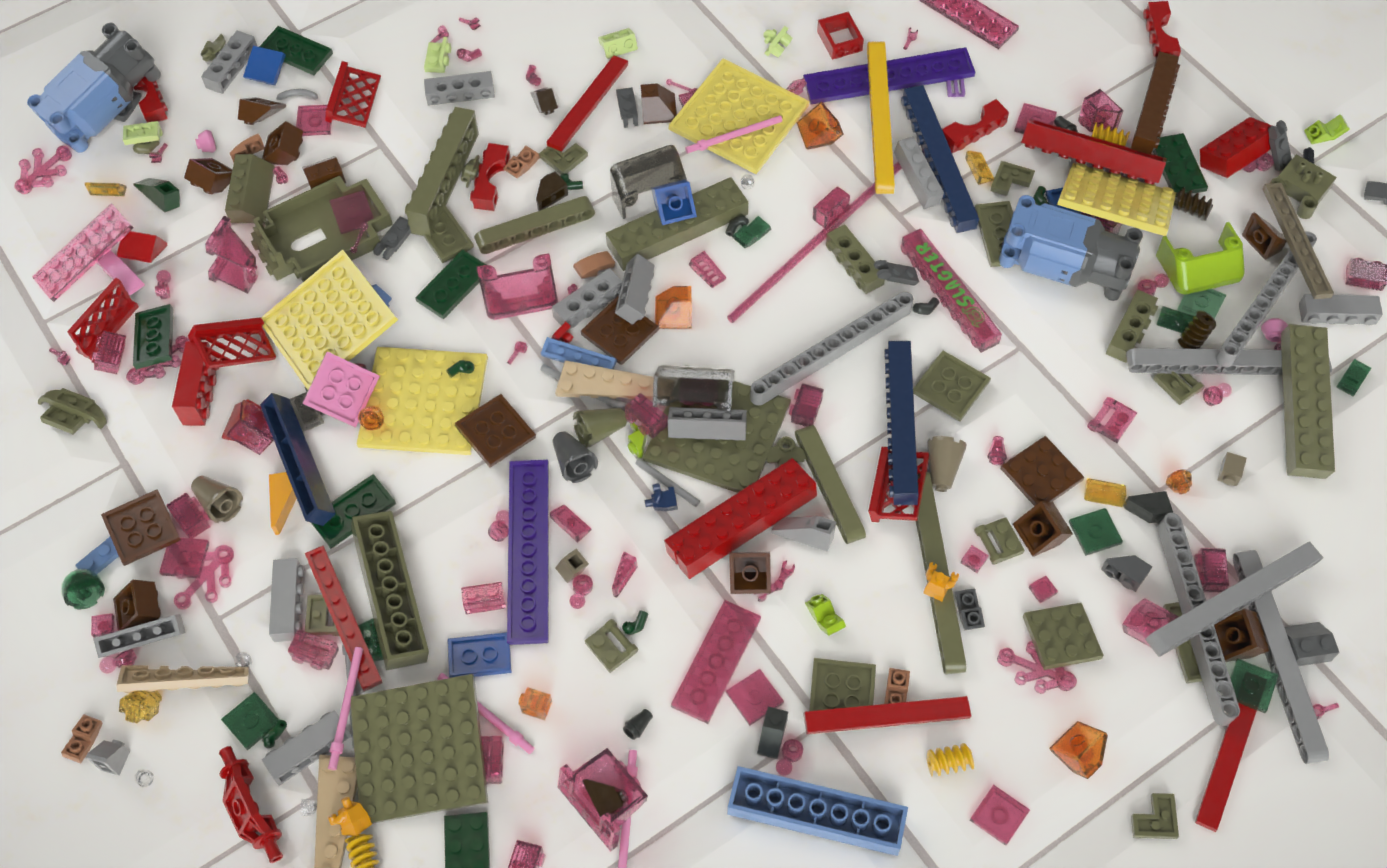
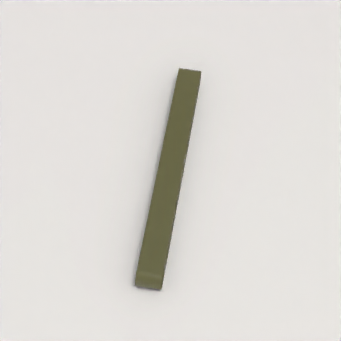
[913,471,966,675]

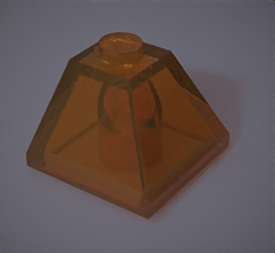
[796,102,844,150]
[655,286,692,329]
[1049,721,1108,779]

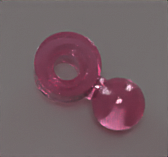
[1243,153,1274,173]
[155,270,171,299]
[1137,273,1169,296]
[1203,383,1232,406]
[488,510,509,542]
[569,574,593,609]
[99,649,137,674]
[776,739,804,776]

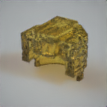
[119,690,162,724]

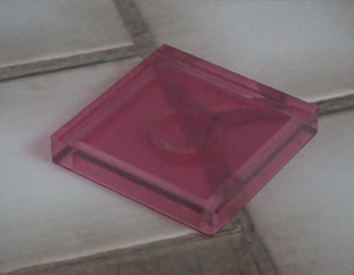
[1014,103,1057,134]
[296,105,332,136]
[329,191,374,234]
[159,538,209,579]
[726,669,784,726]
[969,784,1030,846]

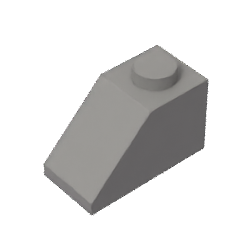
[86,740,130,776]

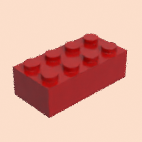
[1199,117,1273,178]
[172,341,219,426]

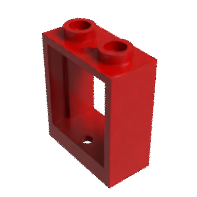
[817,11,864,60]

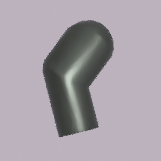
[725,215,749,237]
[913,297,940,315]

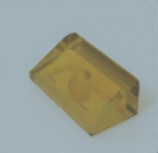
[965,151,994,185]
[84,182,127,196]
[1084,478,1127,507]

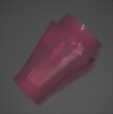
[987,436,1007,465]

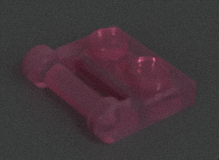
[1087,397,1138,443]

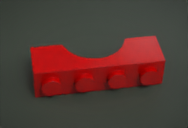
[1143,1,1181,59]
[133,77,168,122]
[942,99,1009,153]
[470,143,511,211]

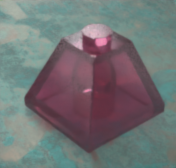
[1122,598,1179,647]

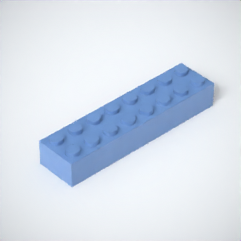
[727,766,908,856]

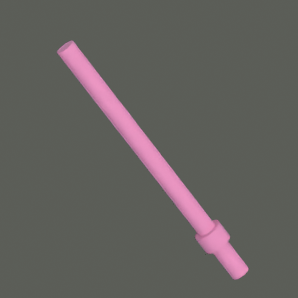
[685,115,782,154]
[328,647,363,770]
[437,673,535,754]
[618,750,638,868]

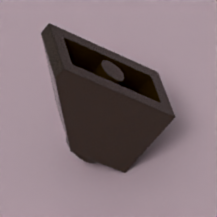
[530,87,558,115]
[536,171,568,211]
[582,779,630,821]

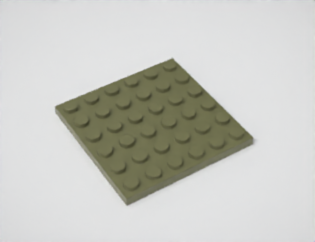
[643,365,791,493]
[351,674,489,824]

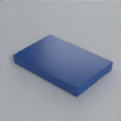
[448,632,512,678]

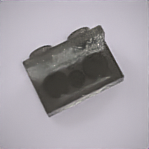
[290,387,325,432]

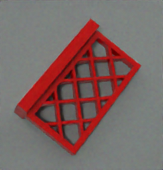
[325,61,381,128]
[67,278,139,360]
[188,317,276,369]
[868,447,929,522]

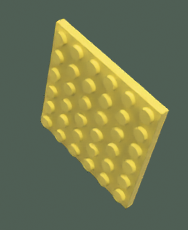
[669,58,810,175]
[1057,162,1176,236]
[262,249,398,390]
[357,347,488,455]

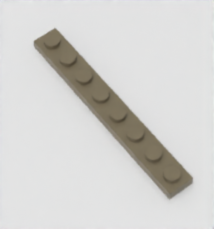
[1262,183,1334,299]

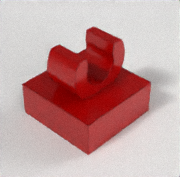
[552,322,574,344]

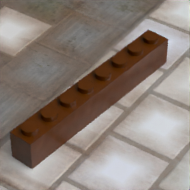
[1130,51,1180,155]

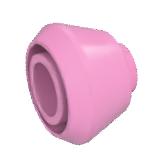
[195,130,216,153]
[1261,318,1288,342]

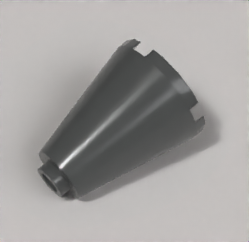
[552,431,598,483]

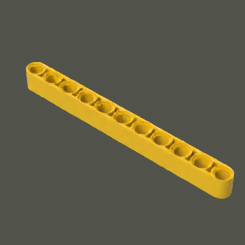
[867,41,895,194]

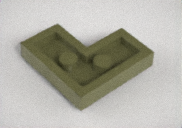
[539,143,588,174]
[990,161,1035,196]
[1131,793,1179,839]

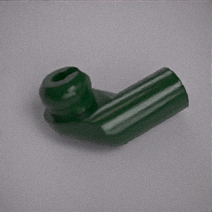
[560,173,583,190]
[1033,186,1049,206]
[446,360,475,378]
[622,610,649,635]
[262,720,287,748]

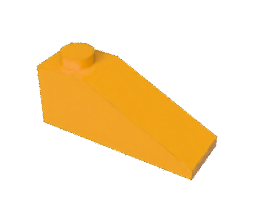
[269,472,297,535]

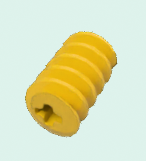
[1091,122,1130,146]
[926,743,974,777]
[345,834,379,868]

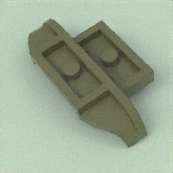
[38,388,107,435]

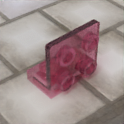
[227,400,274,455]

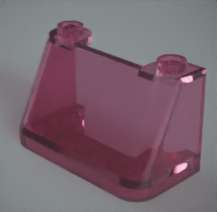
[477,253,558,320]

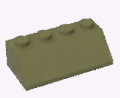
[225,154,275,223]

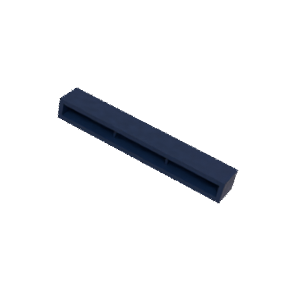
[260,393,336,526]

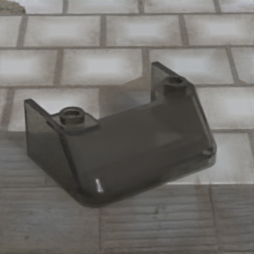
[610,145,687,219]
[653,365,735,411]

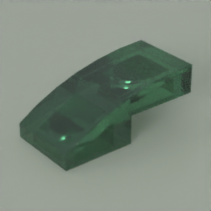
[732,216,771,249]
[1336,359,1372,397]

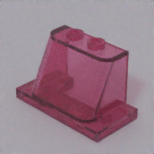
[205,216,258,294]
[557,748,648,852]

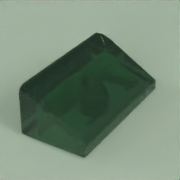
[1157,306,1194,333]
[358,618,383,662]

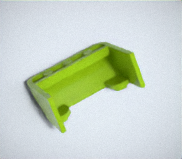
[1156,222,1245,295]

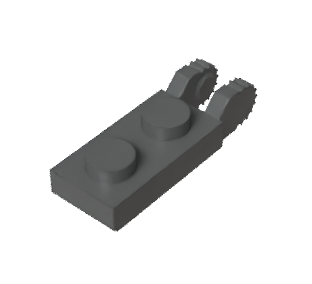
[616,87,638,128]
[1268,120,1292,171]
[373,216,411,260]
[874,260,920,286]

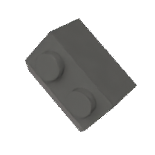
[1284,622,1340,666]

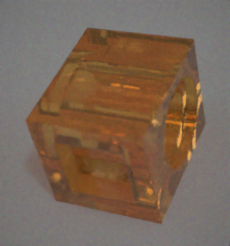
[518,687,553,720]

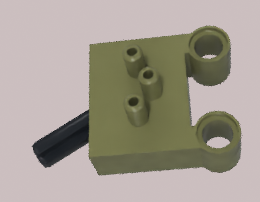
[1270,147,1337,219]

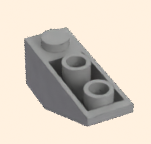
[771,516,837,551]

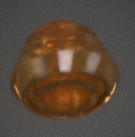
[358,405,384,430]
[1165,469,1192,494]

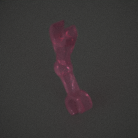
[754,560,795,602]

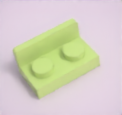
[598,28,638,58]
[424,37,451,73]
[123,121,163,145]

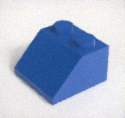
[651,179,697,225]

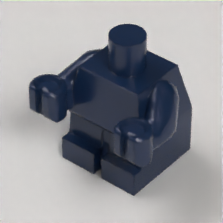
[644,483,678,512]

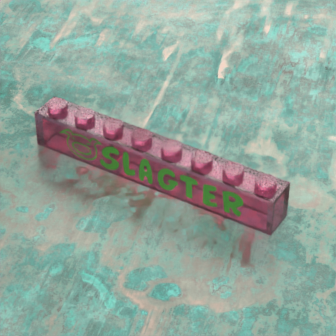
[900,228,1002,353]

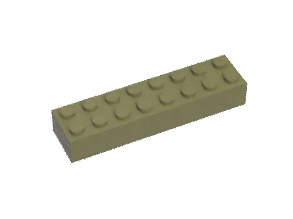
[405,107,479,237]
[605,177,748,271]
[1281,324,1335,479]
[351,510,429,671]

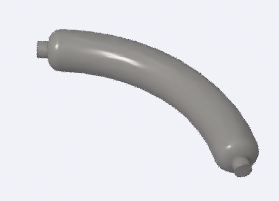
[276,89,318,100]

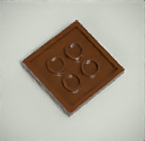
[580,296,659,366]
[455,394,536,468]
[1000,436,1084,506]
[101,489,181,566]

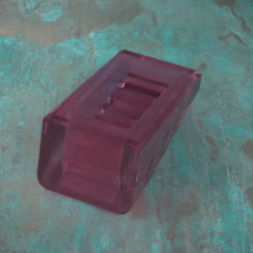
[689,251,726,288]
[612,552,638,598]

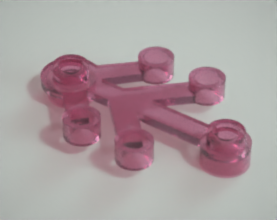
[14,146,72,194]
[126,336,190,385]
[174,545,234,610]
[997,641,1077,694]

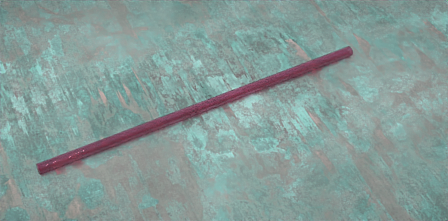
[727,161,902,323]

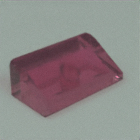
[549,505,592,543]

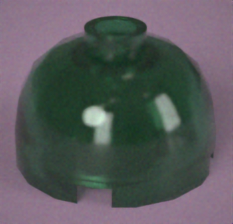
[61,569,105,610]

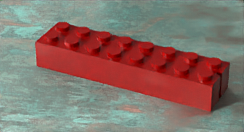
[1021,119,1167,185]
[664,458,817,579]

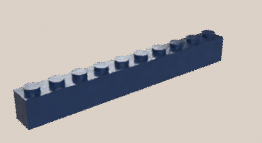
[901,85,979,233]
[884,341,918,505]

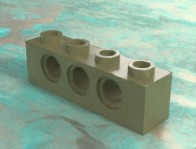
[825,224,885,294]
[1106,289,1159,363]

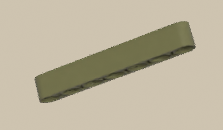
[474,196,595,254]
[795,425,866,544]

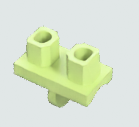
[763,26,793,58]

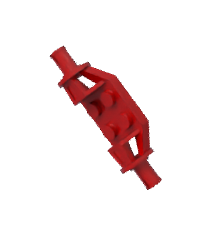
[219,746,283,863]

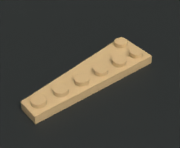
[555,361,675,401]
[117,665,249,693]
[314,755,357,868]

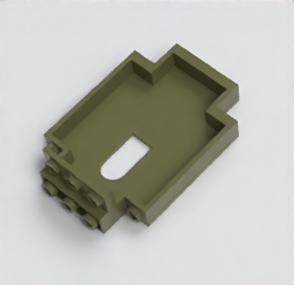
[251,176,393,282]

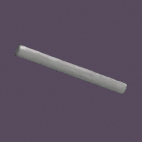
[635,458,700,507]

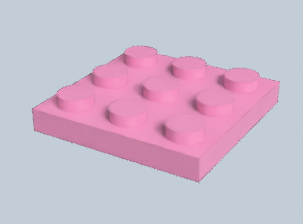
[302,352,380,427]

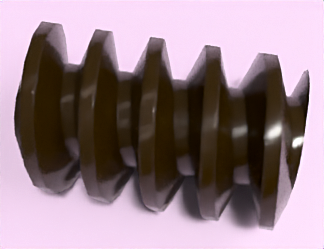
[1173,187,1213,221]
[1178,310,1216,349]

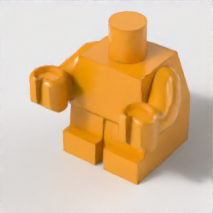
[924,562,959,602]
[328,797,372,836]

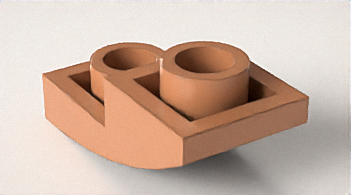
[230,133,265,163]
[503,146,539,178]
[573,251,616,279]
[884,668,910,704]
[61,714,103,764]

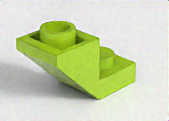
[1304,114,1350,144]
[627,411,648,458]
[805,594,846,636]

